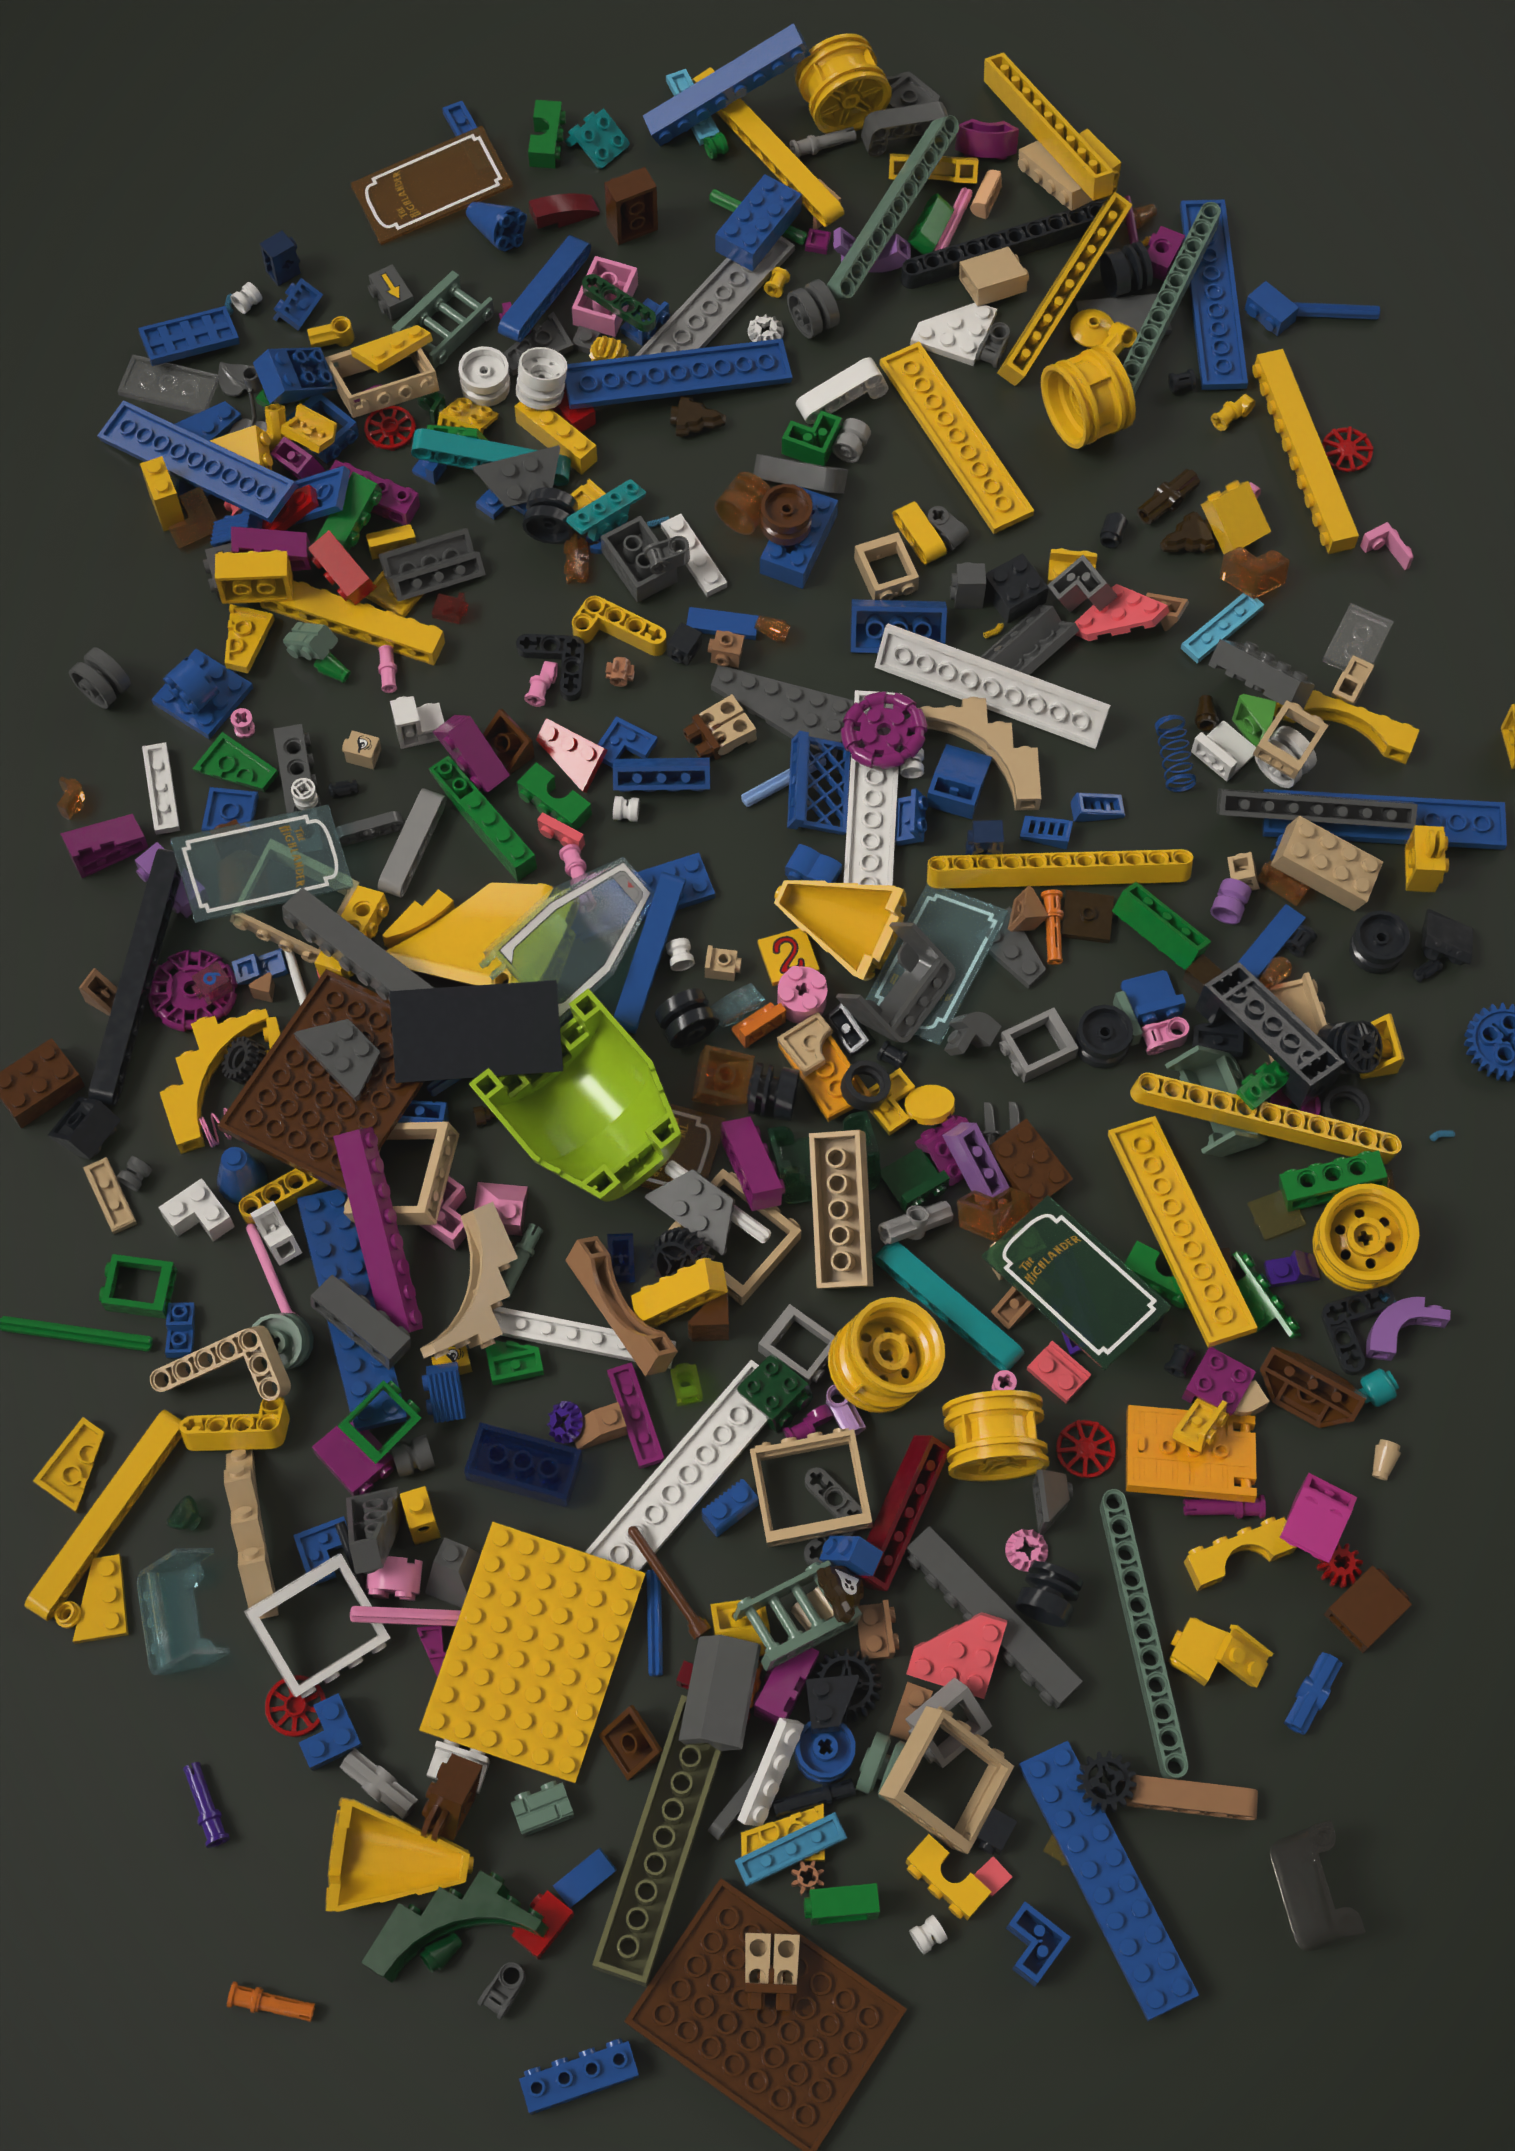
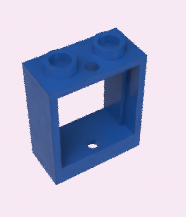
[286,394,359,464]

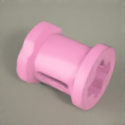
[230,708,255,739]
[991,1370,1017,1391]

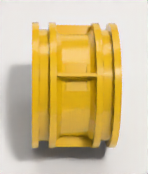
[794,33,892,134]
[1041,345,1136,449]
[1312,1183,1420,1292]
[828,1297,945,1413]
[942,1390,1049,1482]

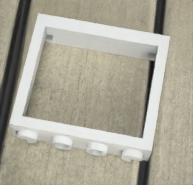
[244,1554,390,1698]

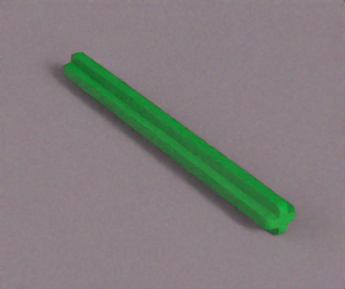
[0,1316,153,1352]

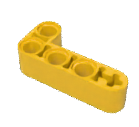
[572,596,667,656]
[179,1397,290,1451]

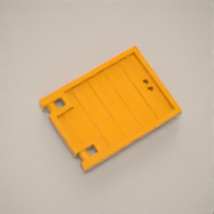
[1126,1405,1257,1503]

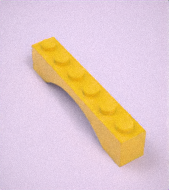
[1273,690,1419,764]

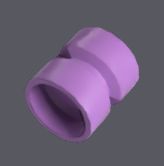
[1210,878,1252,924]

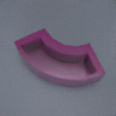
[955,119,1019,160]

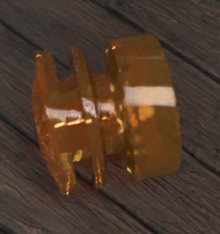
[715,472,771,535]

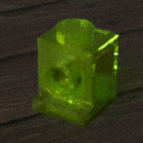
[670,1363,703,1407]

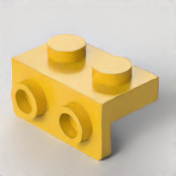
[280,404,337,454]
[1172,1398,1229,1452]

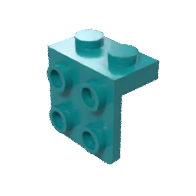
[565,108,630,169]

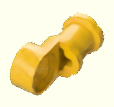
[1211,394,1256,431]

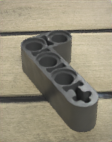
[861,102,949,157]
[753,454,848,493]

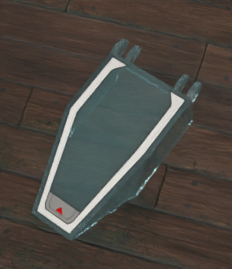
[479,857,655,1024]

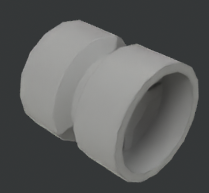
[832,418,871,463]

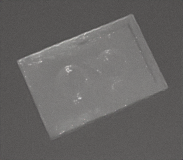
[1322,603,1394,671]

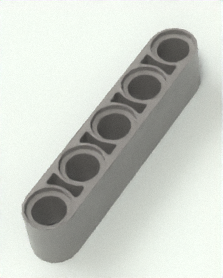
[378,788,447,898]

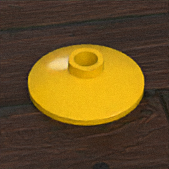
[1070,309,1114,348]

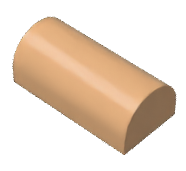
[970,170,1002,219]

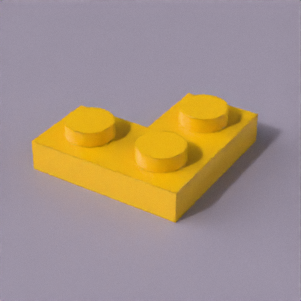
[868,1068,915,1136]

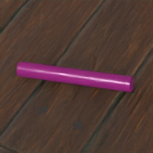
[1123,196,1138,245]

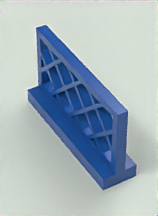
[787,731,850,835]

